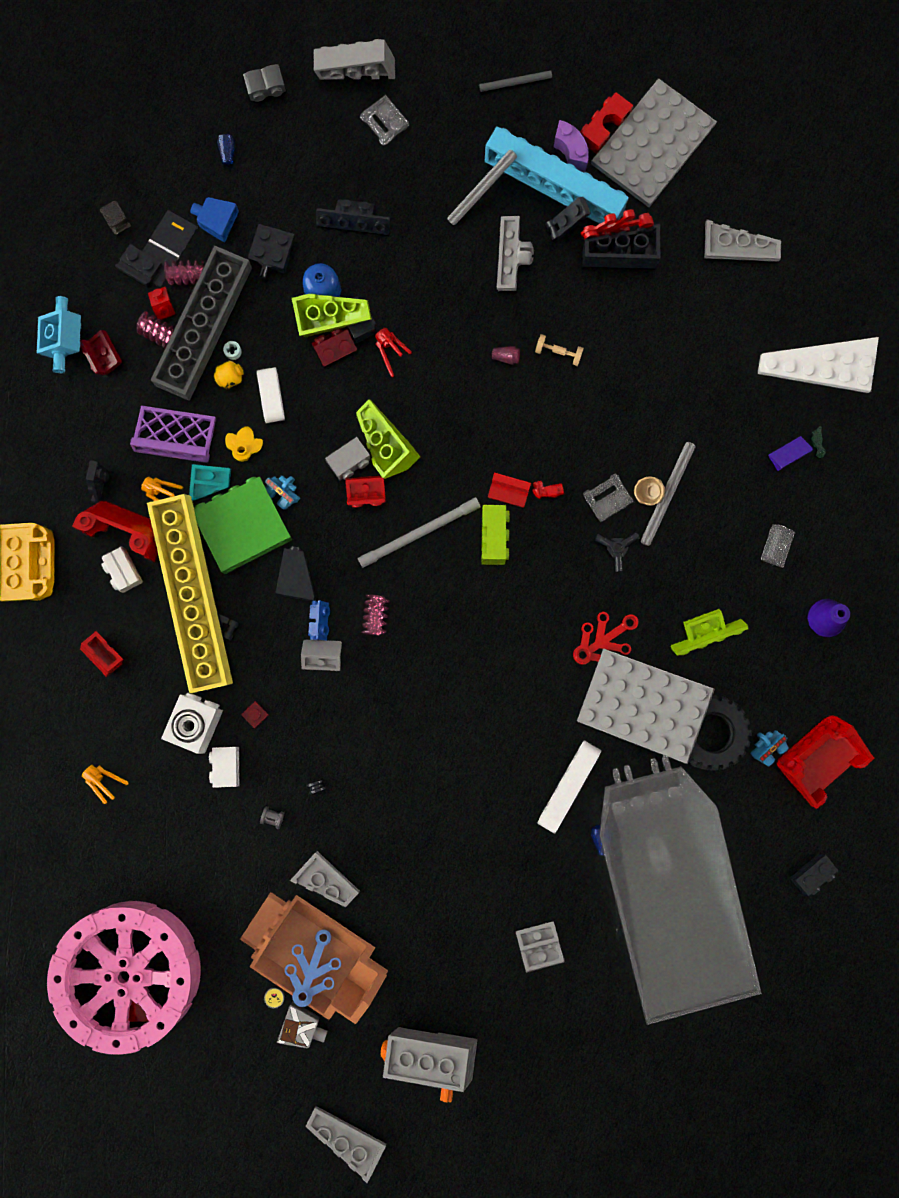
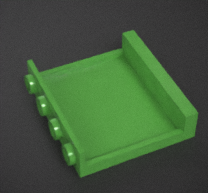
[194,477,292,574]

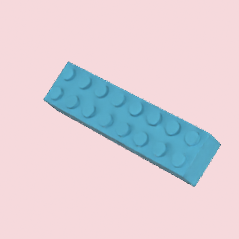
[485,127,629,224]

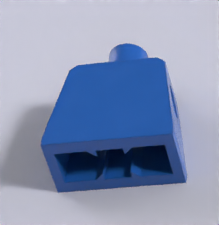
[191,197,239,242]

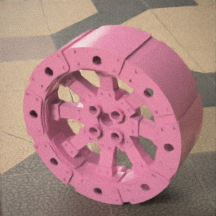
[47,901,201,1054]

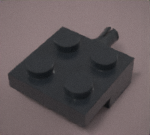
[248,224,295,279]

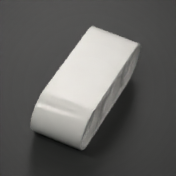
[257,367,285,423]

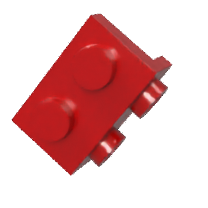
[345,476,386,507]

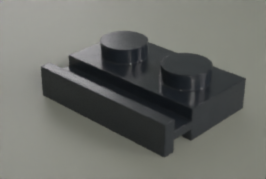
[115,244,163,287]

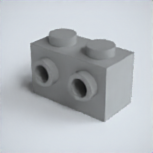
[325,437,371,481]

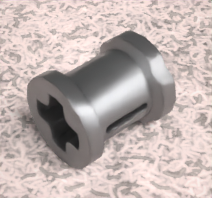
[260,807,284,829]

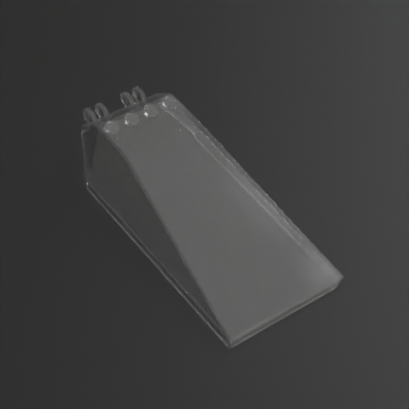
[599,756,762,1025]

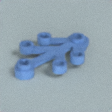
[285,930,341,1007]

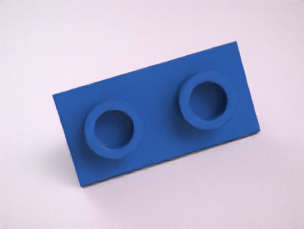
[308,601,330,641]

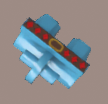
[265,476,300,509]
[750,730,789,766]

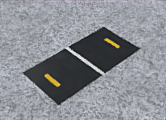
[143,210,198,287]

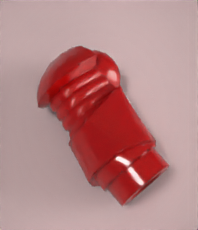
[532,481,564,499]

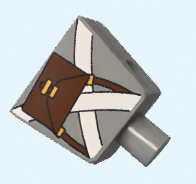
[277,1002,328,1048]

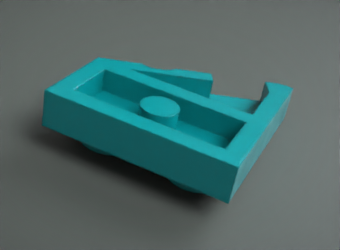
[189,464,231,501]

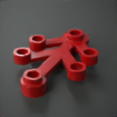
[581,209,654,240]
[573,612,638,665]

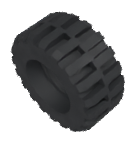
[688,695,752,770]

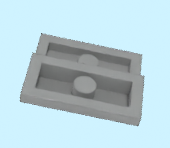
[516,921,564,973]

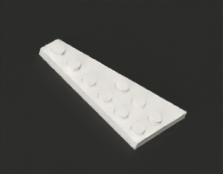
[758,337,879,393]

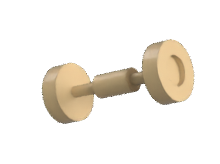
[535,334,584,366]

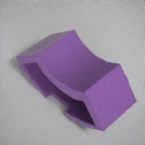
[554,120,588,172]

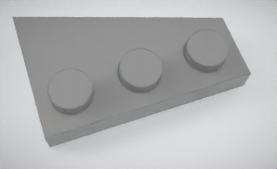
[290,851,360,907]

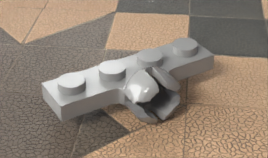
[497,216,534,291]

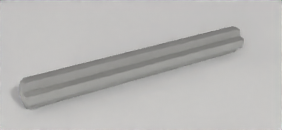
[448,150,517,225]

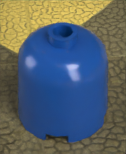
[302,263,341,297]

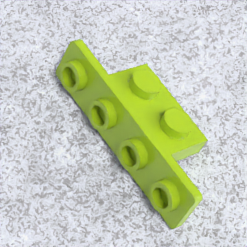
[671,609,749,655]

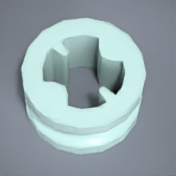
[223,341,241,360]

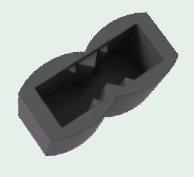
[243,64,286,102]

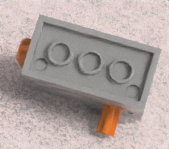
[381,1027,477,1102]

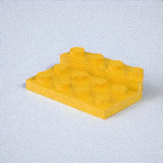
[0,523,55,602]

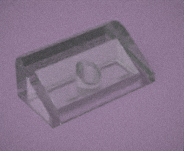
[761,525,795,567]

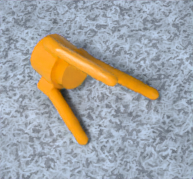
[141,477,183,501]
[82,765,129,804]

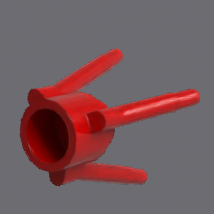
[375,328,412,377]

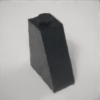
[276,546,316,601]

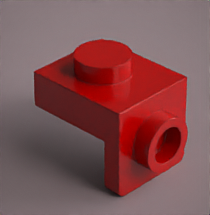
[148,287,175,320]

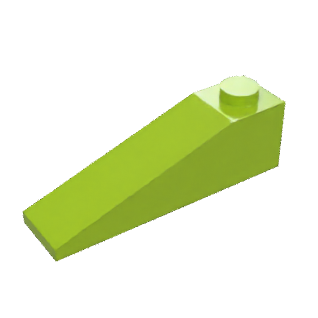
[292,294,371,337]
[356,399,420,479]

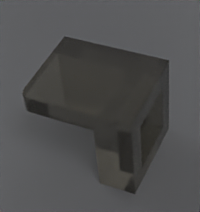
[100,201,131,234]

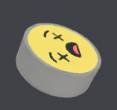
[264,987,285,1008]

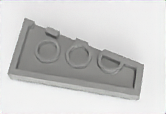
[705,220,781,261]
[306,1106,386,1183]

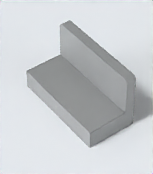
[301,640,342,671]

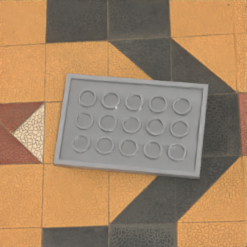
[591,78,717,207]
[577,649,715,764]

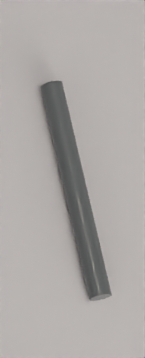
[479,70,552,92]

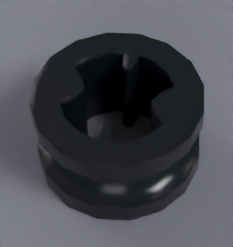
[307,780,326,794]

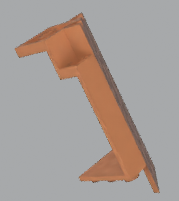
[240,893,388,1024]

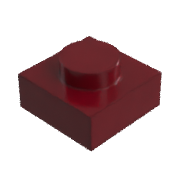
[241,701,269,729]

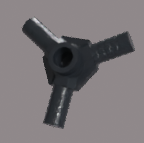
[595,532,640,572]

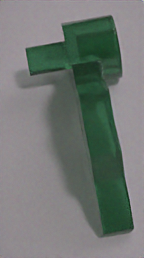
[811,426,826,458]

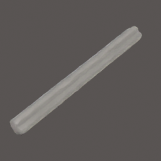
[641,442,695,546]

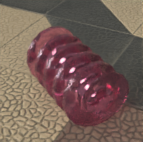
[164,260,205,285]
[136,311,174,349]
[362,595,390,635]

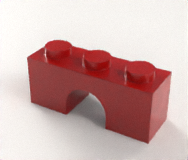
[580,92,633,154]

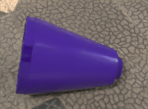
[808,599,850,637]

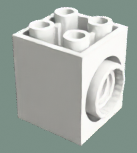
[161,693,223,754]

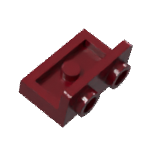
[312,327,357,366]
[80,330,123,375]

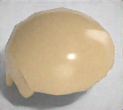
[634,476,665,506]

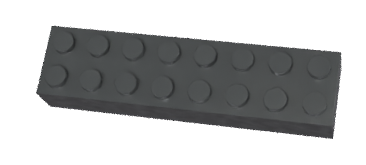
[151,245,252,401]

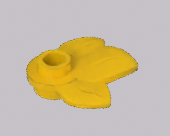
[225,426,263,462]

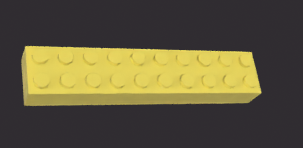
[147,494,233,693]

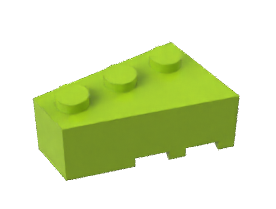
[482,505,509,565]

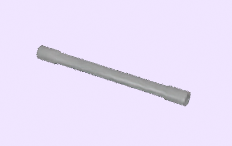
[358,497,481,568]

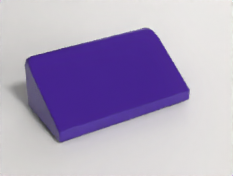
[768,436,813,471]

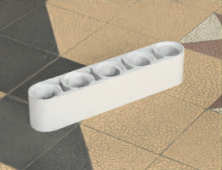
[537,740,601,833]

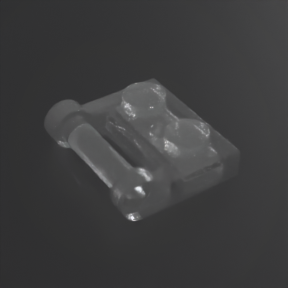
[360,95,409,145]
[583,473,633,522]

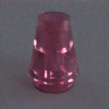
[492,346,520,365]

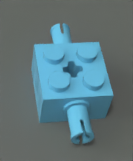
[37,296,81,373]

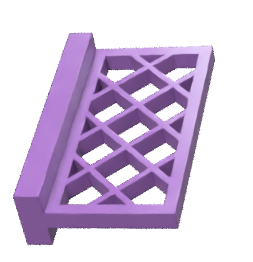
[130,406,216,463]

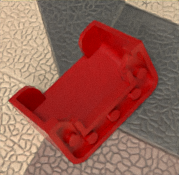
[72,501,158,562]
[777,716,874,809]

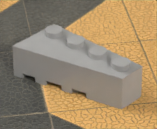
[314,39,395,79]

